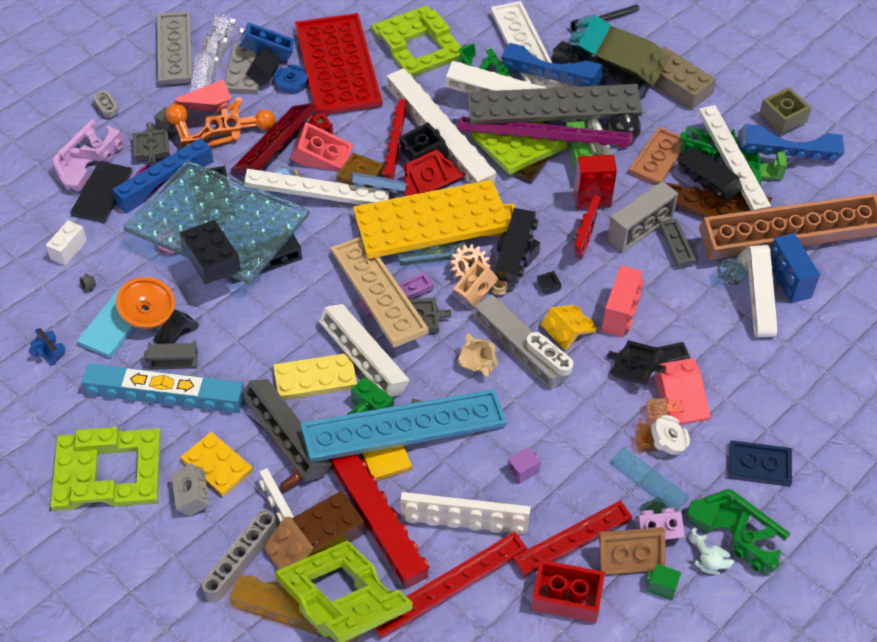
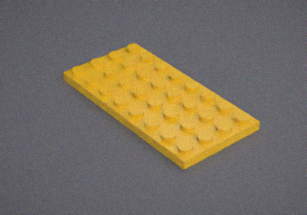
[353,180,510,259]

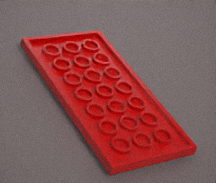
[295,13,383,115]

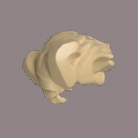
[457,333,499,377]

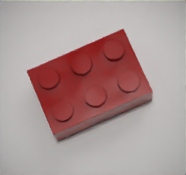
[573,155,617,209]
[531,559,605,623]

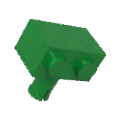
[347,377,394,415]

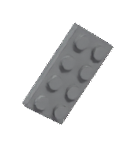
[225,43,260,95]

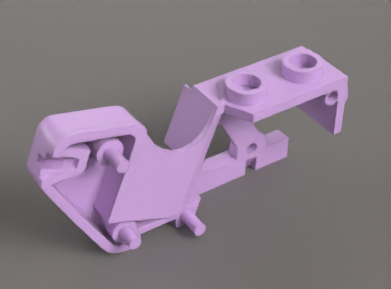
[51,119,124,192]

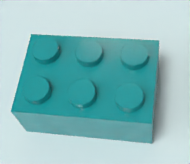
[569,15,611,55]

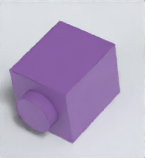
[507,447,541,484]

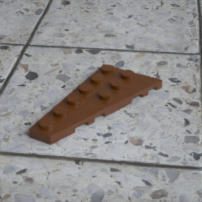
[658,182,772,219]

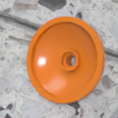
[116,277,175,329]

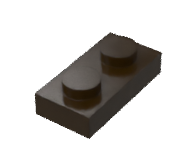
[516,158,548,184]

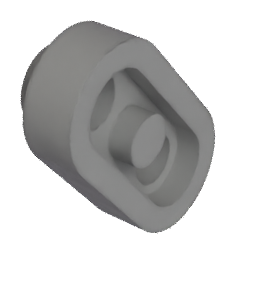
[94,90,119,117]

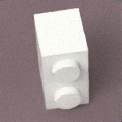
[46,220,87,266]

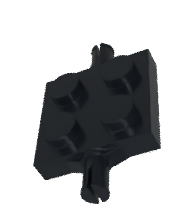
[607,340,666,385]

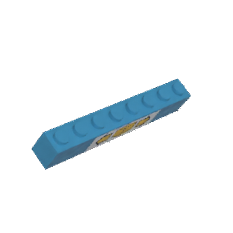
[81,363,245,413]

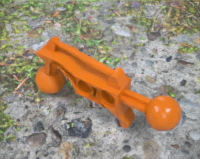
[165,97,276,147]

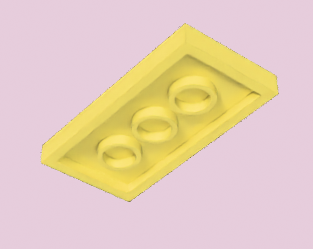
[273,353,357,400]

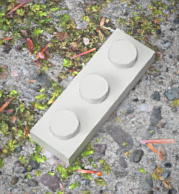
[258,468,294,523]

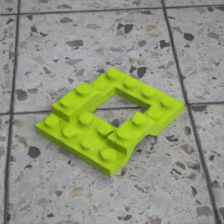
[371,5,462,77]
[51,427,161,511]
[275,540,413,642]

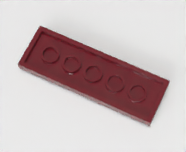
[231,102,317,175]

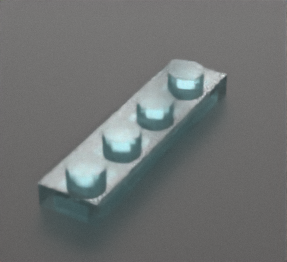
[610,447,689,512]

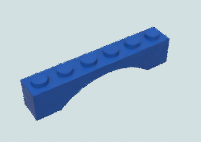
[501,42,603,87]
[738,124,845,162]
[112,138,214,214]

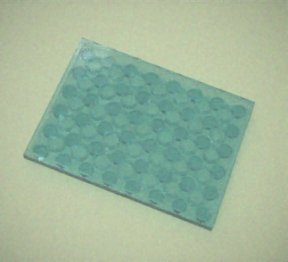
[123,161,309,284]

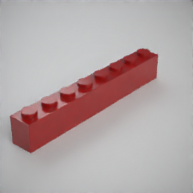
[329,454,430,589]

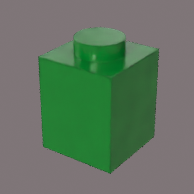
[646,563,682,600]

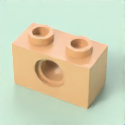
[453,260,498,308]

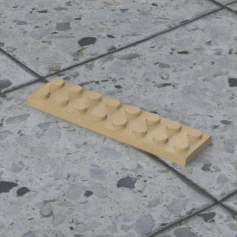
[331,236,429,348]

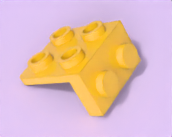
[540,305,597,350]

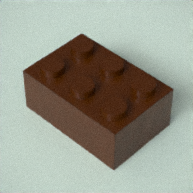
[292,490,365,557]

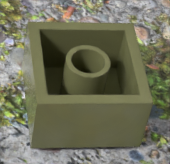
[759,87,812,135]

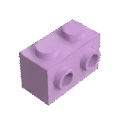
[635,508,685,539]

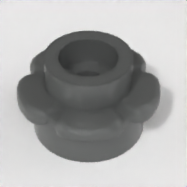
[79,274,96,292]

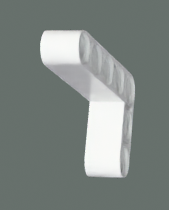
[738,245,777,338]

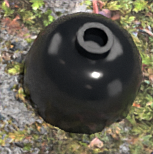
[606,114,641,142]

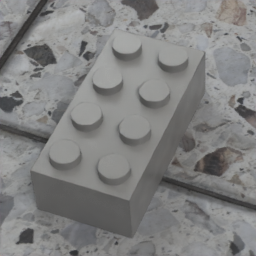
[607,181,678,253]

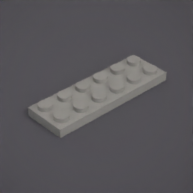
[157,11,193,85]

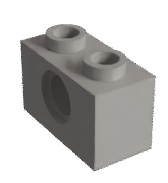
[171,463,209,516]

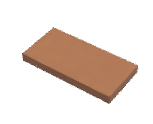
[628,127,683,185]

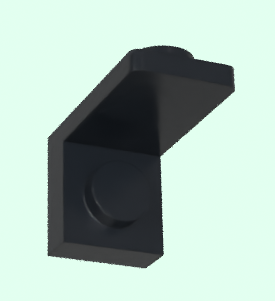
[153,309,199,344]

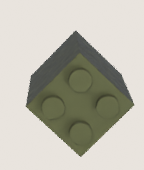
[594,26,670,86]

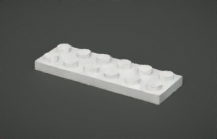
[401,492,531,535]

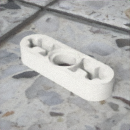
[526,332,573,376]

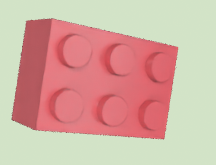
[602,265,644,337]

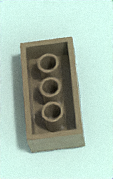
[654,46,716,110]

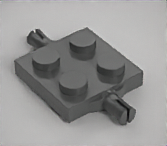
[133,122,170,167]
[409,297,451,333]

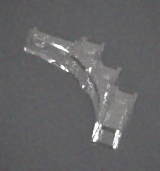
[190,13,244,92]

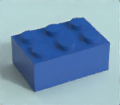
[770,233,820,303]

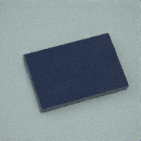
[728,440,792,487]

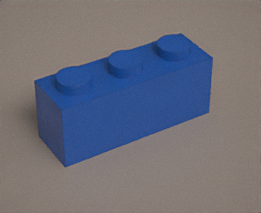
[240,22,295,63]

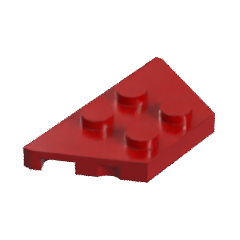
[404,150,466,197]
[574,195,601,258]

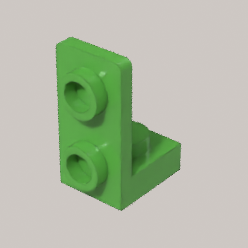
[759,152,787,179]

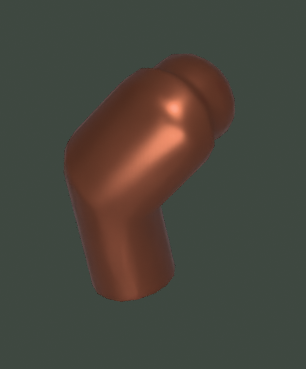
[280,467,303,492]

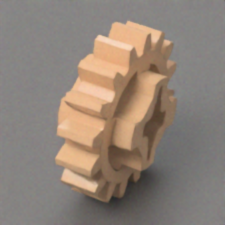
[449,244,490,279]

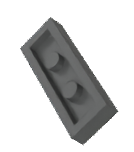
[659,219,696,268]

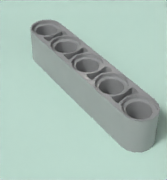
[202,510,277,603]

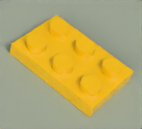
[180,432,253,498]

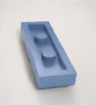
[350,172,406,193]

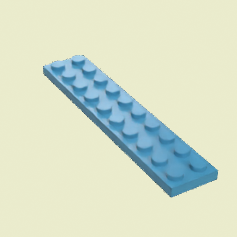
[300,389,507,463]

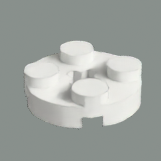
[651,415,690,455]

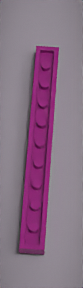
[458,117,633,147]

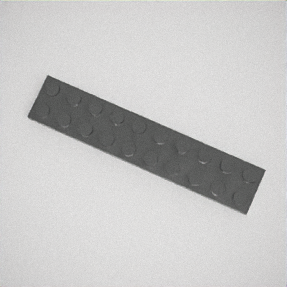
[467,84,643,125]

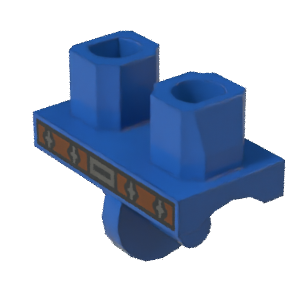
[29,328,65,365]

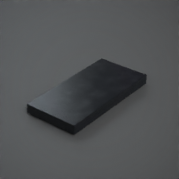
[70,161,133,223]

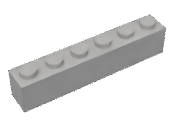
[474,295,569,390]

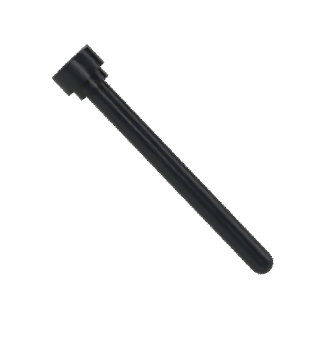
[570,5,640,33]

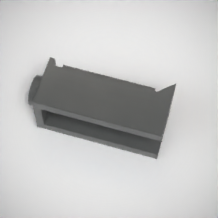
[144,340,198,370]

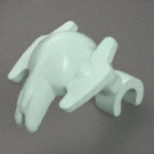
[689,528,734,575]

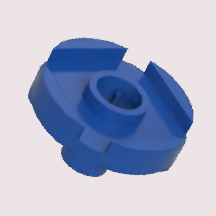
[274,64,308,94]

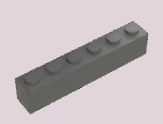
[242,379,332,481]

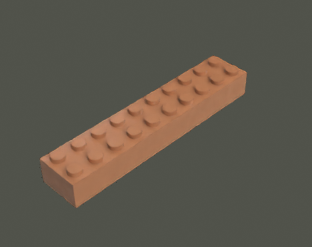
[699,193,877,260]

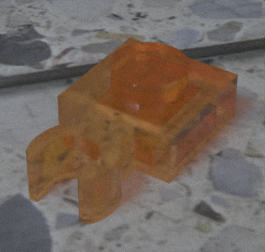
[647,397,683,421]
[635,418,658,452]

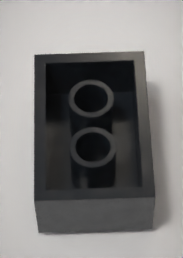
[180,220,240,285]

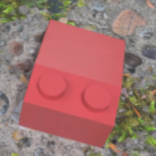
[173,80,232,113]
[290,122,353,171]
[654,358,711,425]

